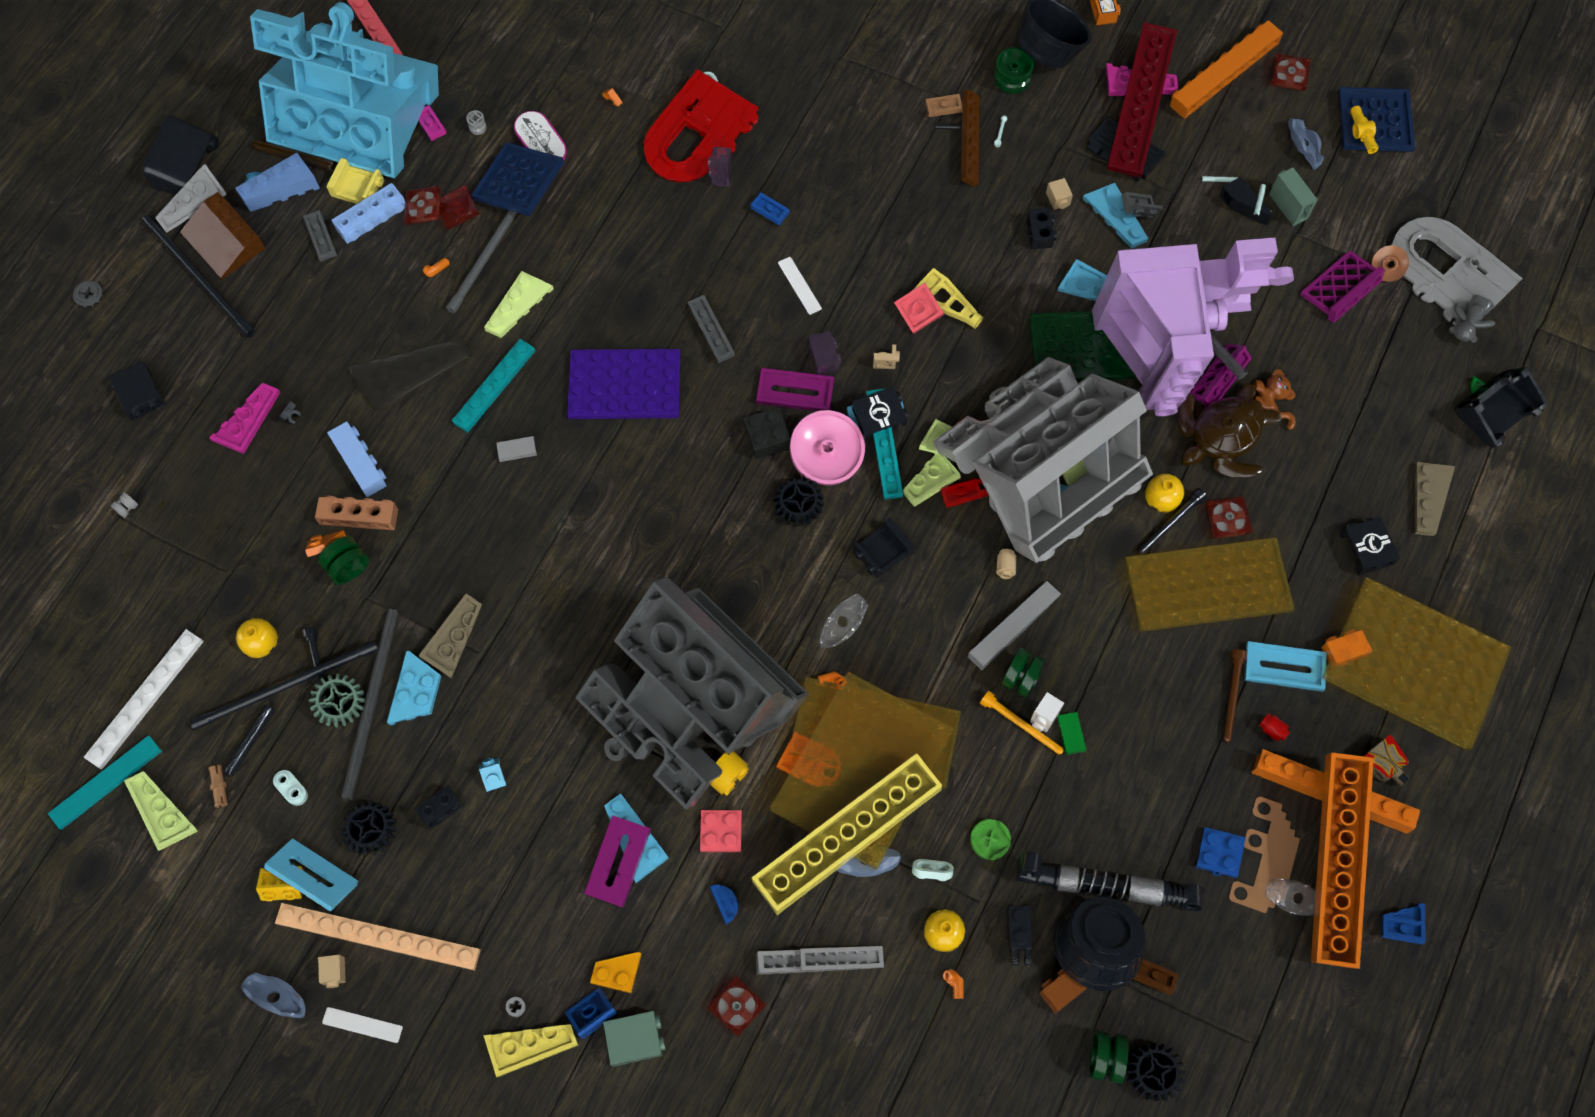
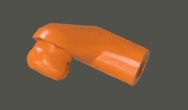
[423,258,450,277]
[817,672,846,688]

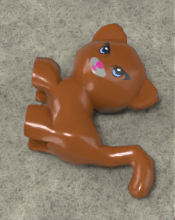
[1252,369,1296,430]

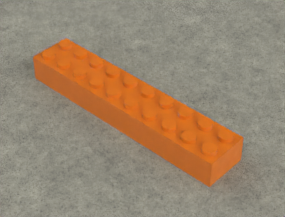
[1311,753,1374,969]

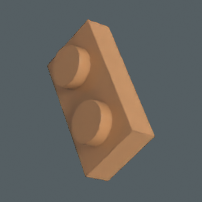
[925,94,962,117]

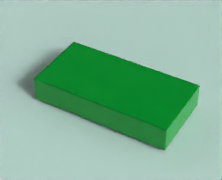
[1057,712,1086,755]

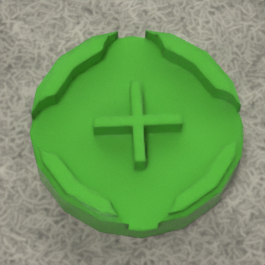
[970,819,1011,860]

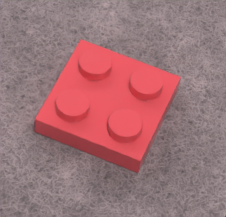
[894,283,944,333]
[700,810,742,852]

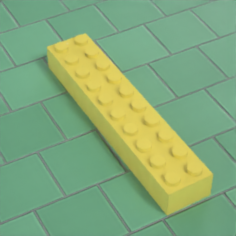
[752,753,942,915]

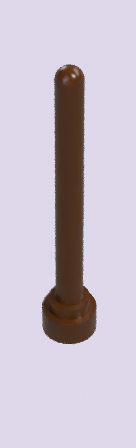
[1223,649,1248,742]

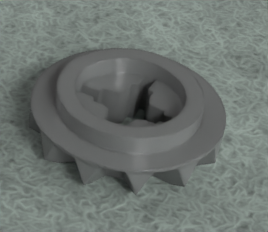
[73,281,103,308]

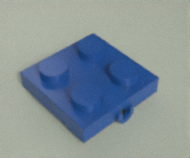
[1196,827,1246,878]

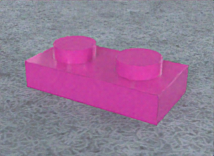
[418,105,447,141]

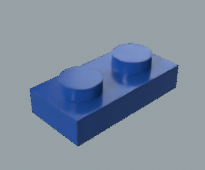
[750,192,790,226]

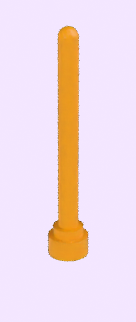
[980,690,1063,754]

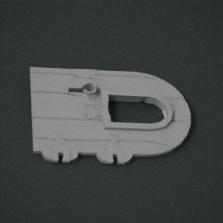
[1392,217,1523,326]

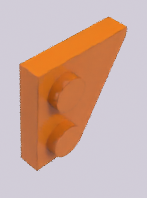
[305,530,346,557]

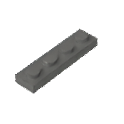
[688,295,735,363]

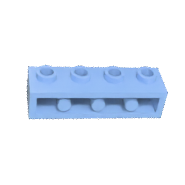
[332,183,407,244]

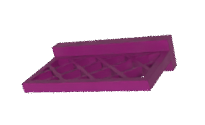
[1301,251,1385,323]

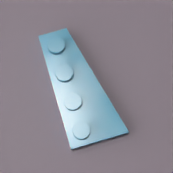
[1083,183,1148,248]

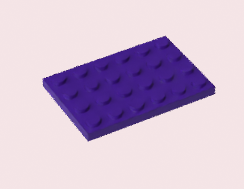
[568,349,681,419]

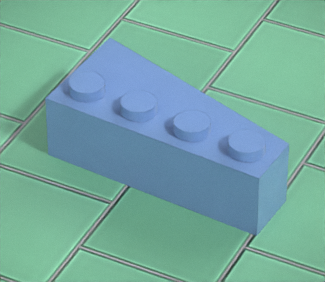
[236,153,320,212]

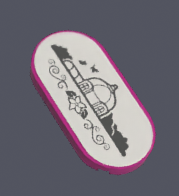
[514,111,567,160]

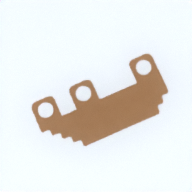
[1229,797,1300,913]

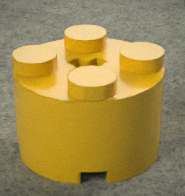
[711,751,749,796]

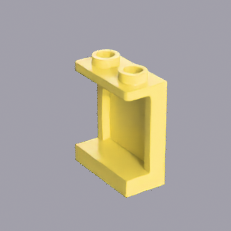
[326,158,384,204]

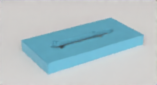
[1244,641,1327,692]
[264,838,358,912]

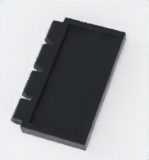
[1086,116,1165,181]

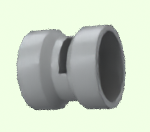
[466,110,487,135]
[110,492,138,519]

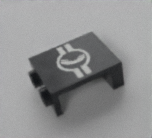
[851,387,909,441]
[1340,517,1400,576]

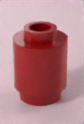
[1259,713,1290,742]

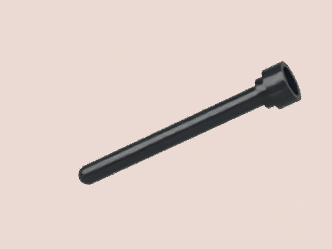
[1138,488,1207,554]
[301,627,334,715]

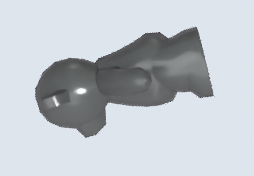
[1449,295,1495,343]

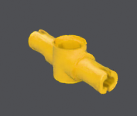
[1350,106,1379,154]

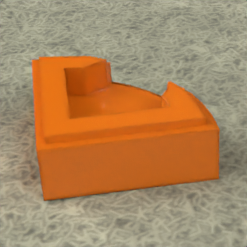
[602,88,623,106]

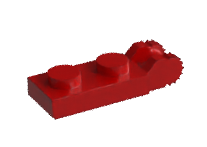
[940,479,989,508]

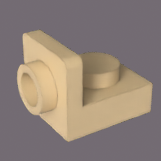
[873,345,900,369]

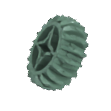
[309,674,365,728]

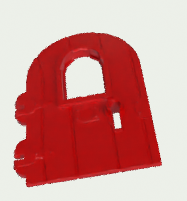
[644,69,759,182]

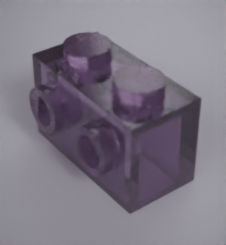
[708,147,732,187]
[809,331,842,375]

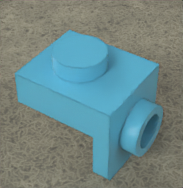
[479,758,506,792]

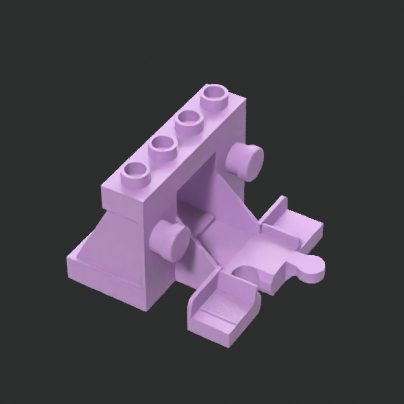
[1092,238,1294,416]

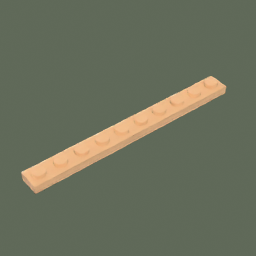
[275,903,481,971]

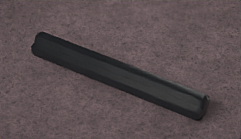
[223,705,275,777]

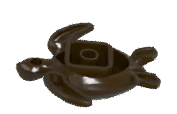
[1178,383,1282,478]

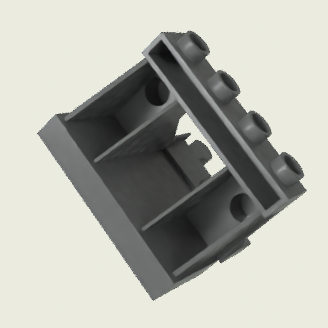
[576,577,809,810]

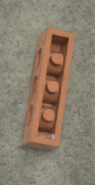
[315,496,398,530]

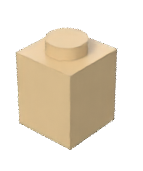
[1046,178,1073,210]
[318,955,346,988]

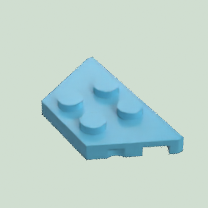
[387,651,441,725]

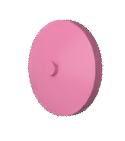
[790,410,865,485]

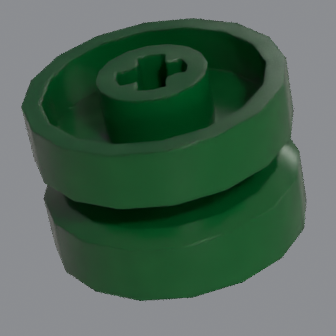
[994,48,1034,94]
[318,536,370,585]
[1001,647,1046,698]
[1089,1031,1129,1084]

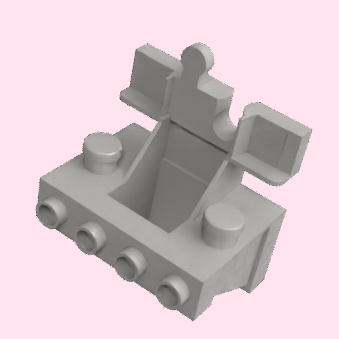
[933,357,1153,563]

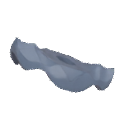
[1287,118,1324,170]
[836,845,901,877]
[241,973,306,1018]

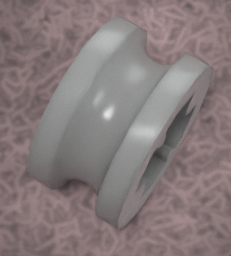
[506,997,525,1017]

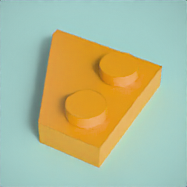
[590,952,642,994]

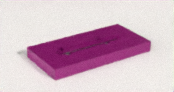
[756,368,834,411]
[584,815,651,908]

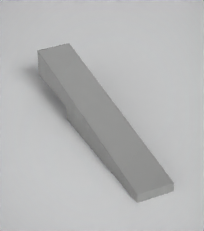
[968,581,1061,670]
[756,946,884,975]

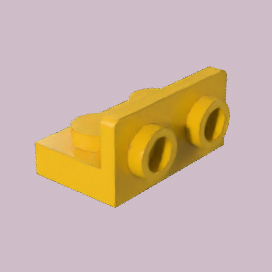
[256,866,303,901]

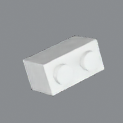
[1030,692,1064,733]

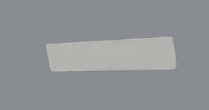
[778,257,822,315]
[322,1007,403,1043]

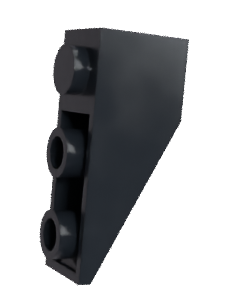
[1220,177,1273,226]

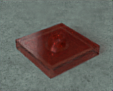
[437,185,479,230]

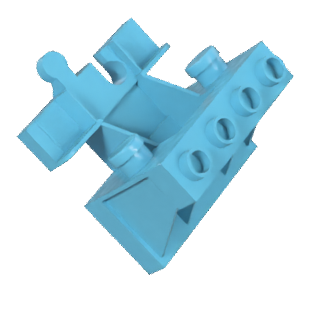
[250,2,439,178]

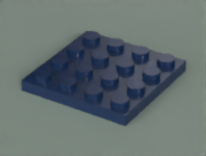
[1338,87,1415,152]
[471,142,565,216]

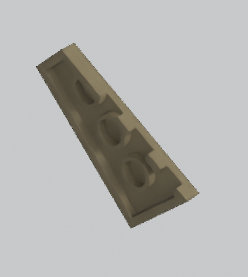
[1415,462,1455,536]
[419,594,482,679]

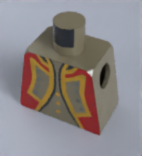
[1363,735,1410,786]

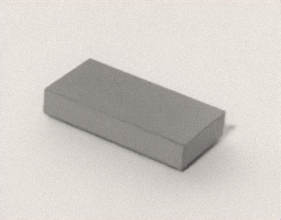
[497,436,537,462]

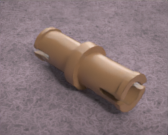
[208,765,228,808]

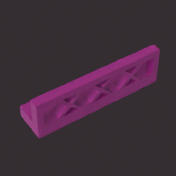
[1189,344,1252,408]

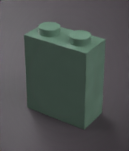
[1269,167,1318,226]
[603,1011,666,1067]

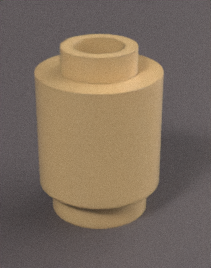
[996,549,1016,579]

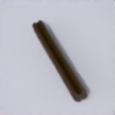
[252,139,335,171]

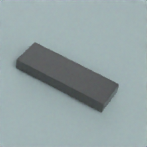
[303,210,337,262]

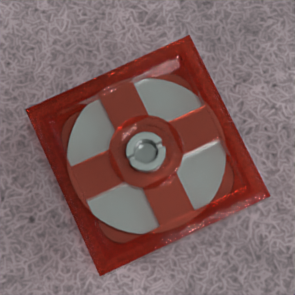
[1271,53,1311,91]
[404,185,441,225]
[1205,496,1253,539]
[707,976,767,1037]

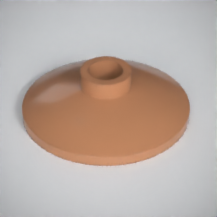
[1372,245,1409,282]

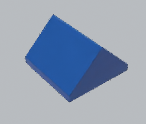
[565,987,618,1039]

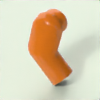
[943,969,964,999]

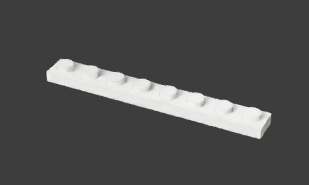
[84,630,204,770]

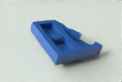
[1381,903,1426,945]

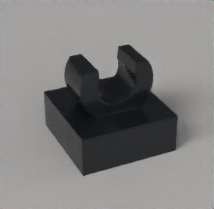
[276,401,301,425]

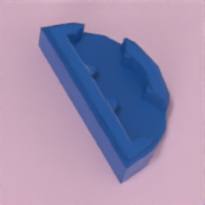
[710,884,739,925]

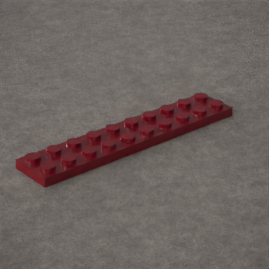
[1107,22,1177,178]

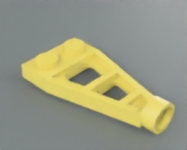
[912,268,983,329]

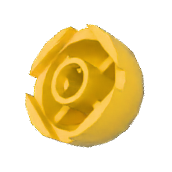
[1145,474,1184,512]
[236,618,278,658]
[924,909,965,952]

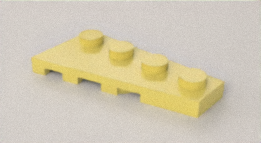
[483,1024,578,1077]

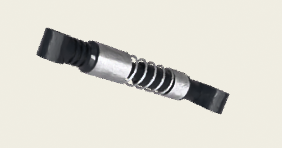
[1016,851,1203,912]

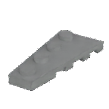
[155,164,226,233]

